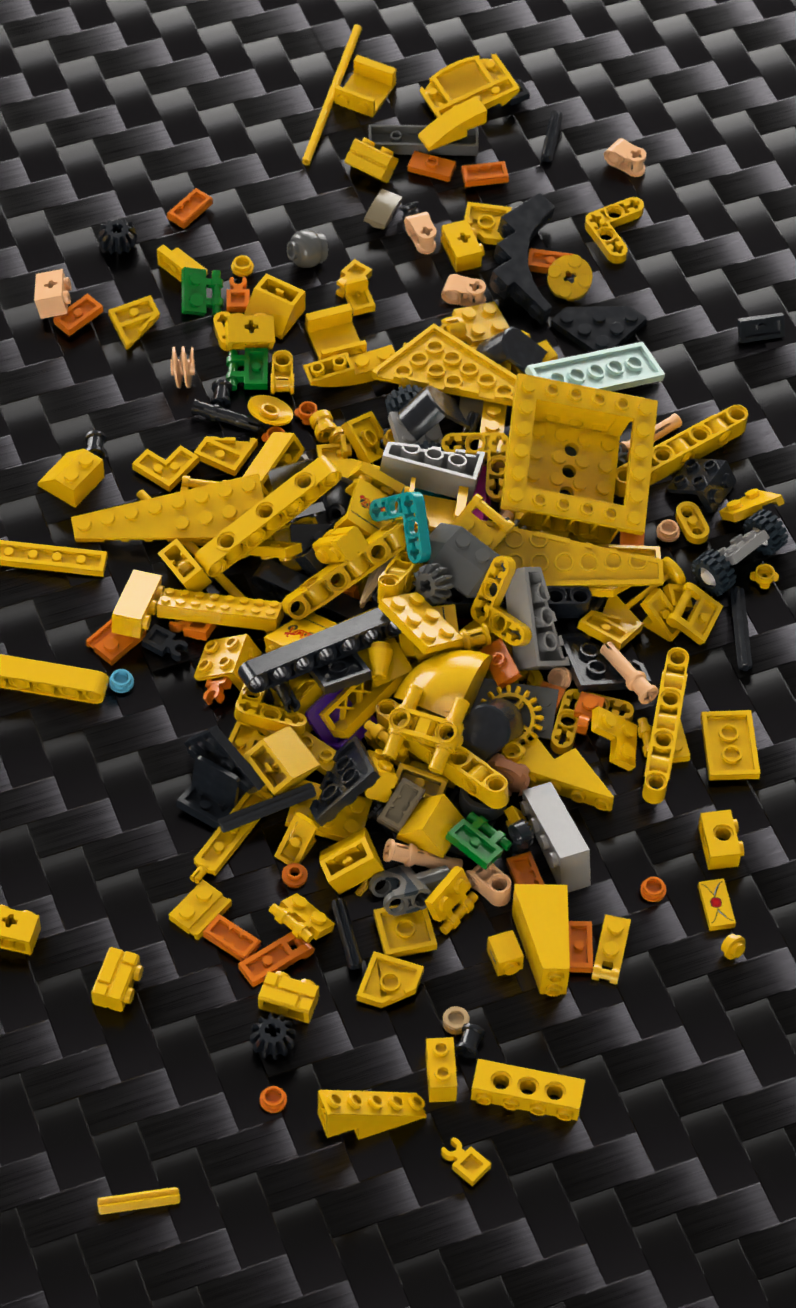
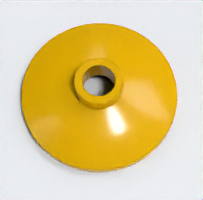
[247,395,293,426]

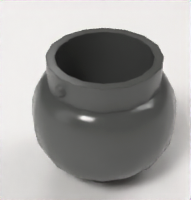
[287,230,328,268]

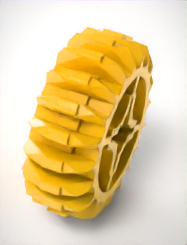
[481,685,544,752]

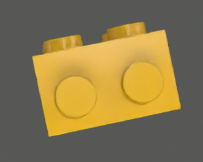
[194,634,262,692]

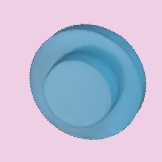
[109,669,134,693]

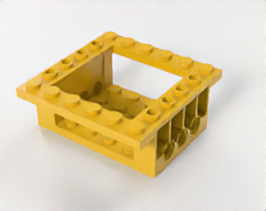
[500,373,658,544]

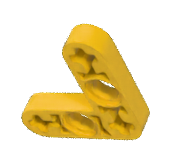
[585,197,644,264]
[441,432,509,502]
[471,556,532,646]
[234,684,307,736]
[550,689,634,755]

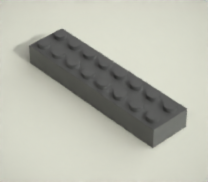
[368,124,479,156]

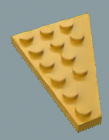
[372,323,516,406]

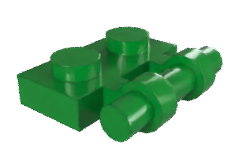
[181,267,223,316]
[226,348,268,391]
[445,811,513,870]

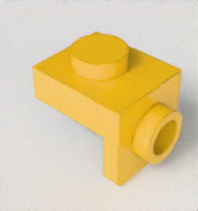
[345,276,375,316]
[316,434,352,460]

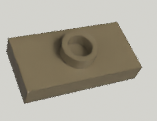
[377,777,426,834]

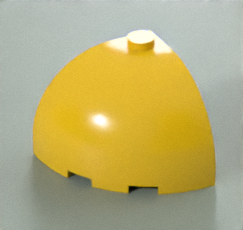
[393,650,493,718]

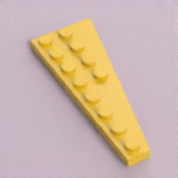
[71,473,273,542]

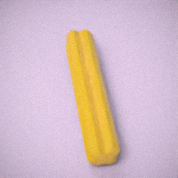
[97,1187,180,1215]

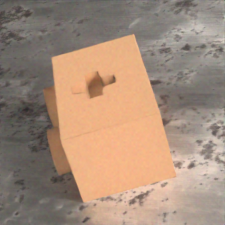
[34,269,72,319]

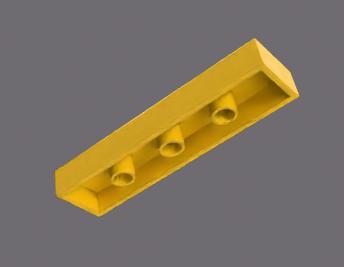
[156,588,284,632]

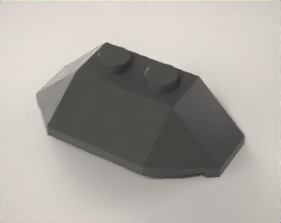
[428,523,506,598]

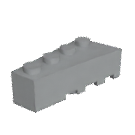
[380,441,485,502]
[505,567,570,671]
[520,782,591,893]

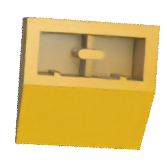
[244,274,305,339]
[243,725,321,796]
[319,827,385,895]

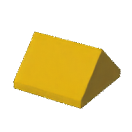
[396,794,465,858]

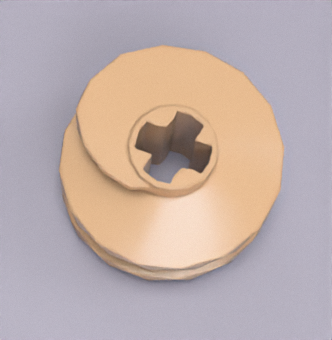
[171,346,195,388]

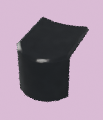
[476,327,547,374]
[398,386,471,441]
[447,698,524,763]

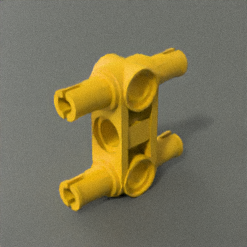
[382,684,470,775]

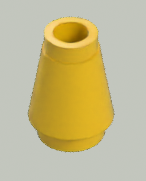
[368,641,393,681]

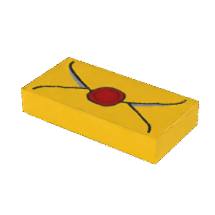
[698,878,736,931]

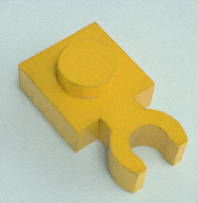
[441,1137,491,1186]

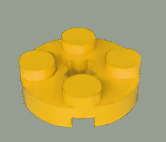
[547,254,593,301]

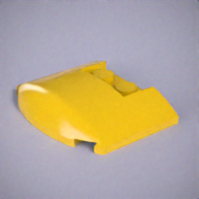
[419,54,520,118]

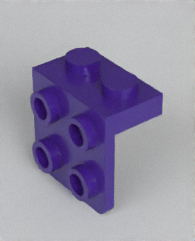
[305,689,378,751]

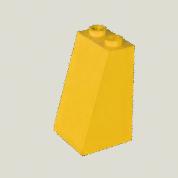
[512,884,570,996]

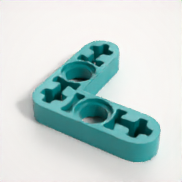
[369,492,431,563]

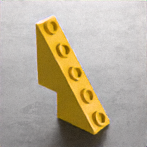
[509,739,614,811]
[318,1090,427,1140]

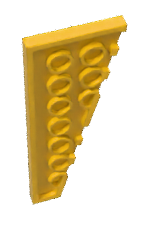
[481,520,664,587]

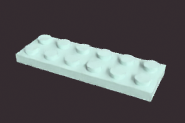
[525,342,665,391]

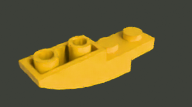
[303,344,395,387]

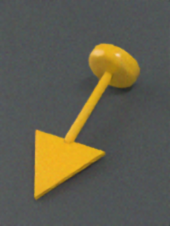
[603,557,686,625]

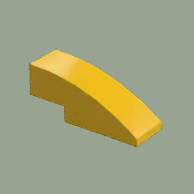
[418,96,487,151]

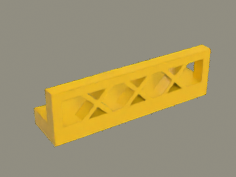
[319,667,408,739]

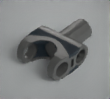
[369,865,450,916]

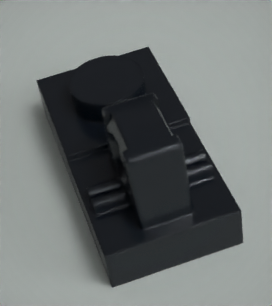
[738,313,785,343]

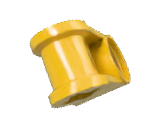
[271,350,294,394]

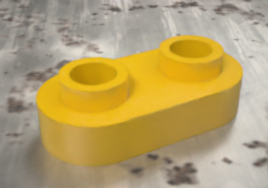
[675,501,710,544]

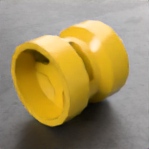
[309,410,337,443]

